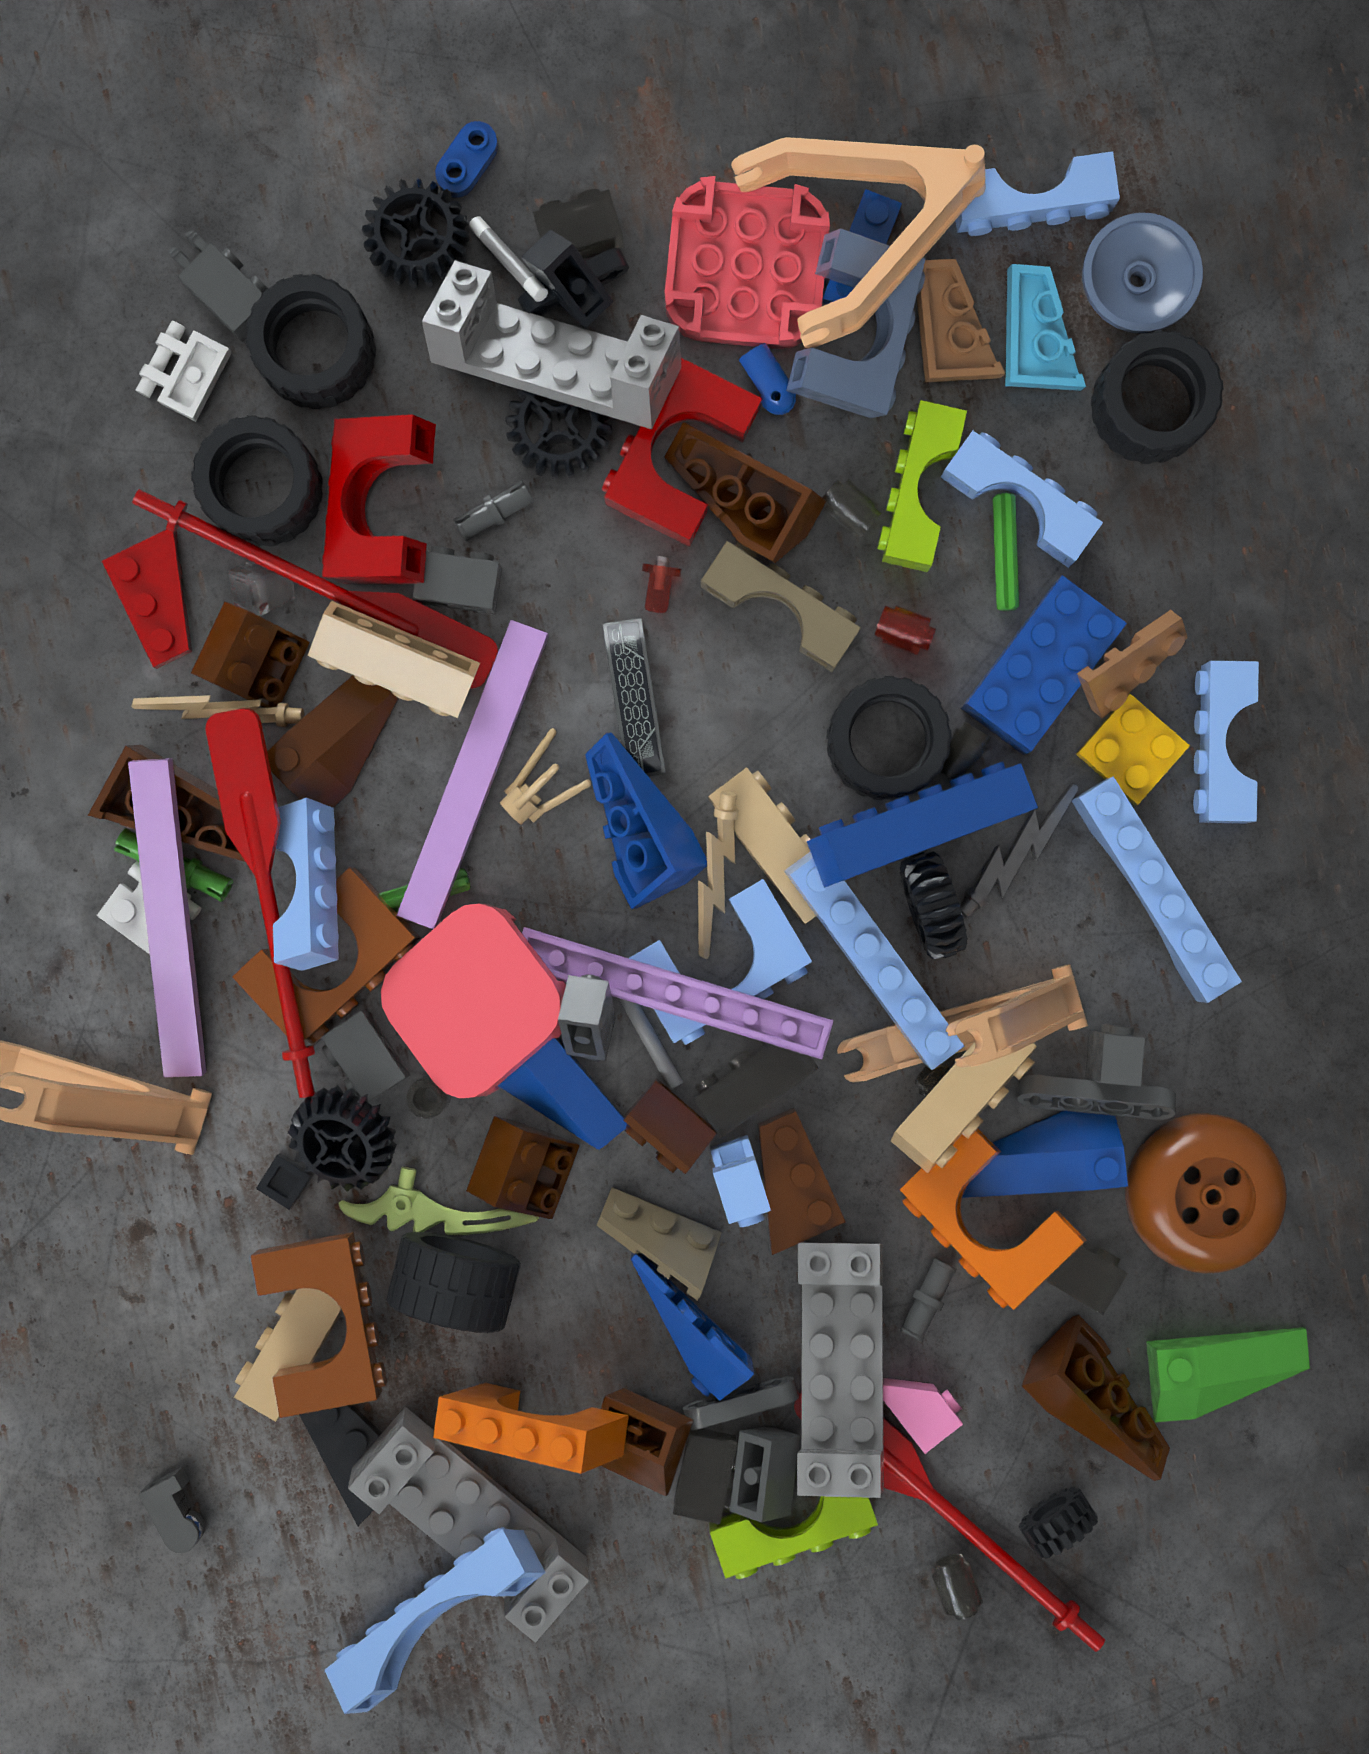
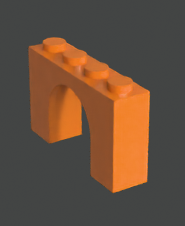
[900,1128,1087,1310]
[433,1383,629,1474]

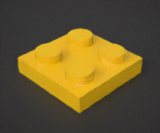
[1076,694,1190,806]

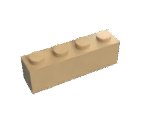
[308,601,480,718]
[708,767,816,924]
[891,1042,1037,1173]
[234,1274,363,1422]

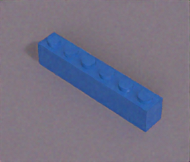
[807,762,1038,888]

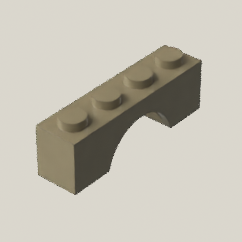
[700,541,861,672]

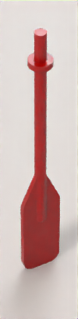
[132,489,498,688]
[205,708,315,1098]
[794,1390,1105,1652]

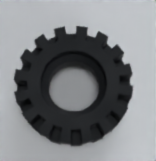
[1019,1487,1098,1559]

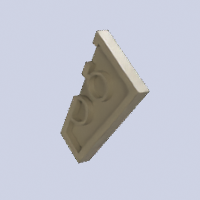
[597,1187,722,1301]

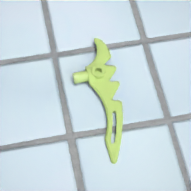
[339,1167,539,1235]

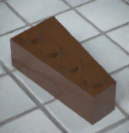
[88,745,245,862]

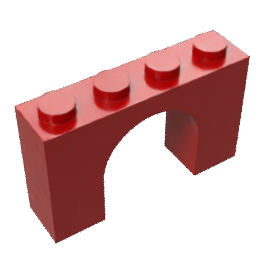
[602,358,762,547]
[322,414,436,584]

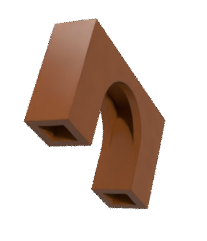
[232,867,420,1045]
[251,1232,387,1418]

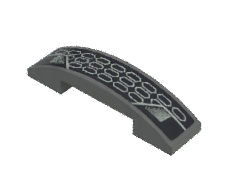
[603,618,666,777]

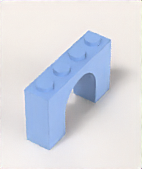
[629,879,812,1045]

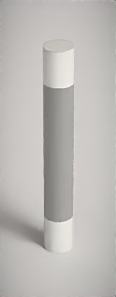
[469,216,548,302]

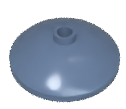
[1082,213,1203,333]

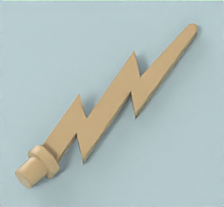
[131,695,304,727]
[698,791,739,959]

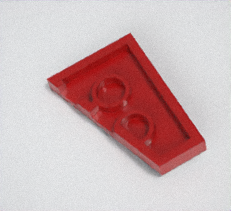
[102,529,192,669]

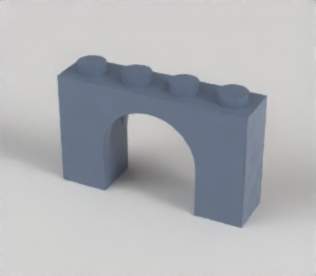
[786,228,925,418]

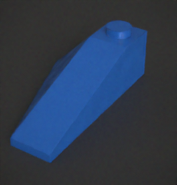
[585,733,707,910]
[498,1038,627,1150]
[962,1110,1128,1198]
[631,1253,754,1401]

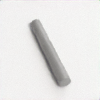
[618,998,683,1090]

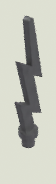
[960,784,1078,918]

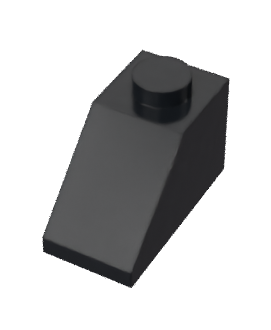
[521,230,614,329]

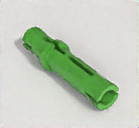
[114,828,233,902]

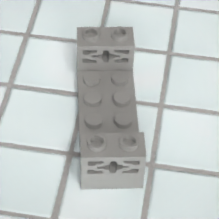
[422,261,681,429]
[797,1243,884,1498]
[348,1407,589,1643]

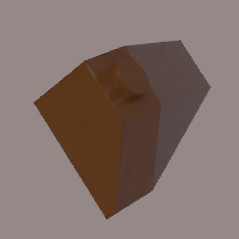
[664,422,827,563]
[267,675,399,808]
[1022,1314,1170,1481]

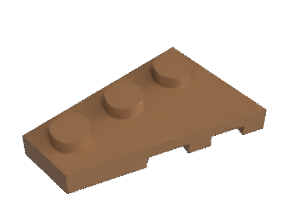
[917,259,1005,382]
[1077,610,1188,719]

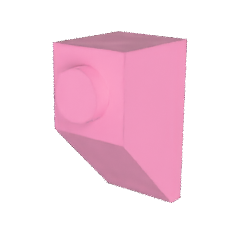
[883,1378,963,1454]

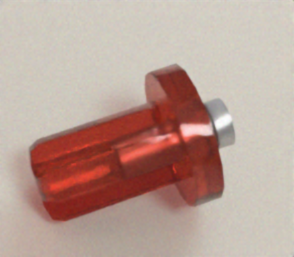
[642,556,682,613]

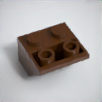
[191,601,310,708]
[623,1078,717,1174]
[466,1116,580,1219]
[601,1388,693,1496]

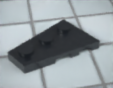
[299,1405,382,1527]

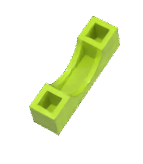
[877,400,967,572]
[709,1496,878,1579]

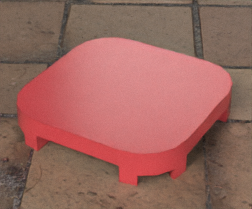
[664,176,830,349]
[381,903,566,1098]

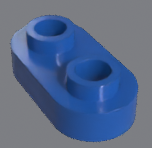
[435,121,498,198]

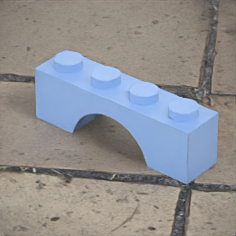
[955,152,1120,236]
[941,430,1103,568]
[1193,661,1259,823]
[273,798,339,971]

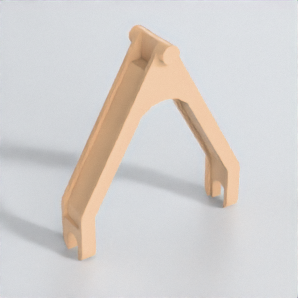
[731,137,986,348]
[837,964,1088,1083]
[0,1040,212,1155]

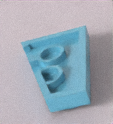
[1005,264,1086,391]

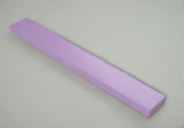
[396,620,549,929]
[128,758,207,1077]
[522,927,833,1059]

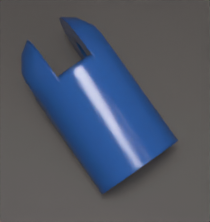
[739,343,796,415]

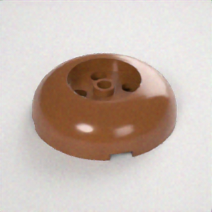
[1125,1113,1287,1274]

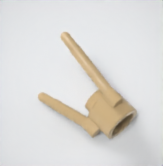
[500,728,591,825]

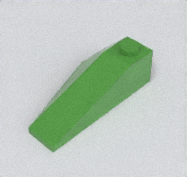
[1146,1327,1310,1422]

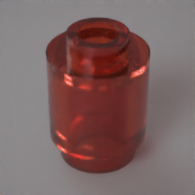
[874,605,936,656]

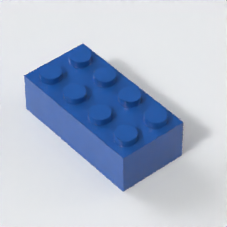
[961,575,1127,755]

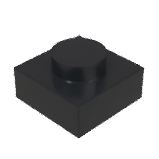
[256,1153,314,1210]

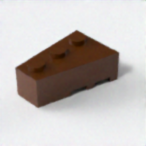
[758,1107,846,1255]

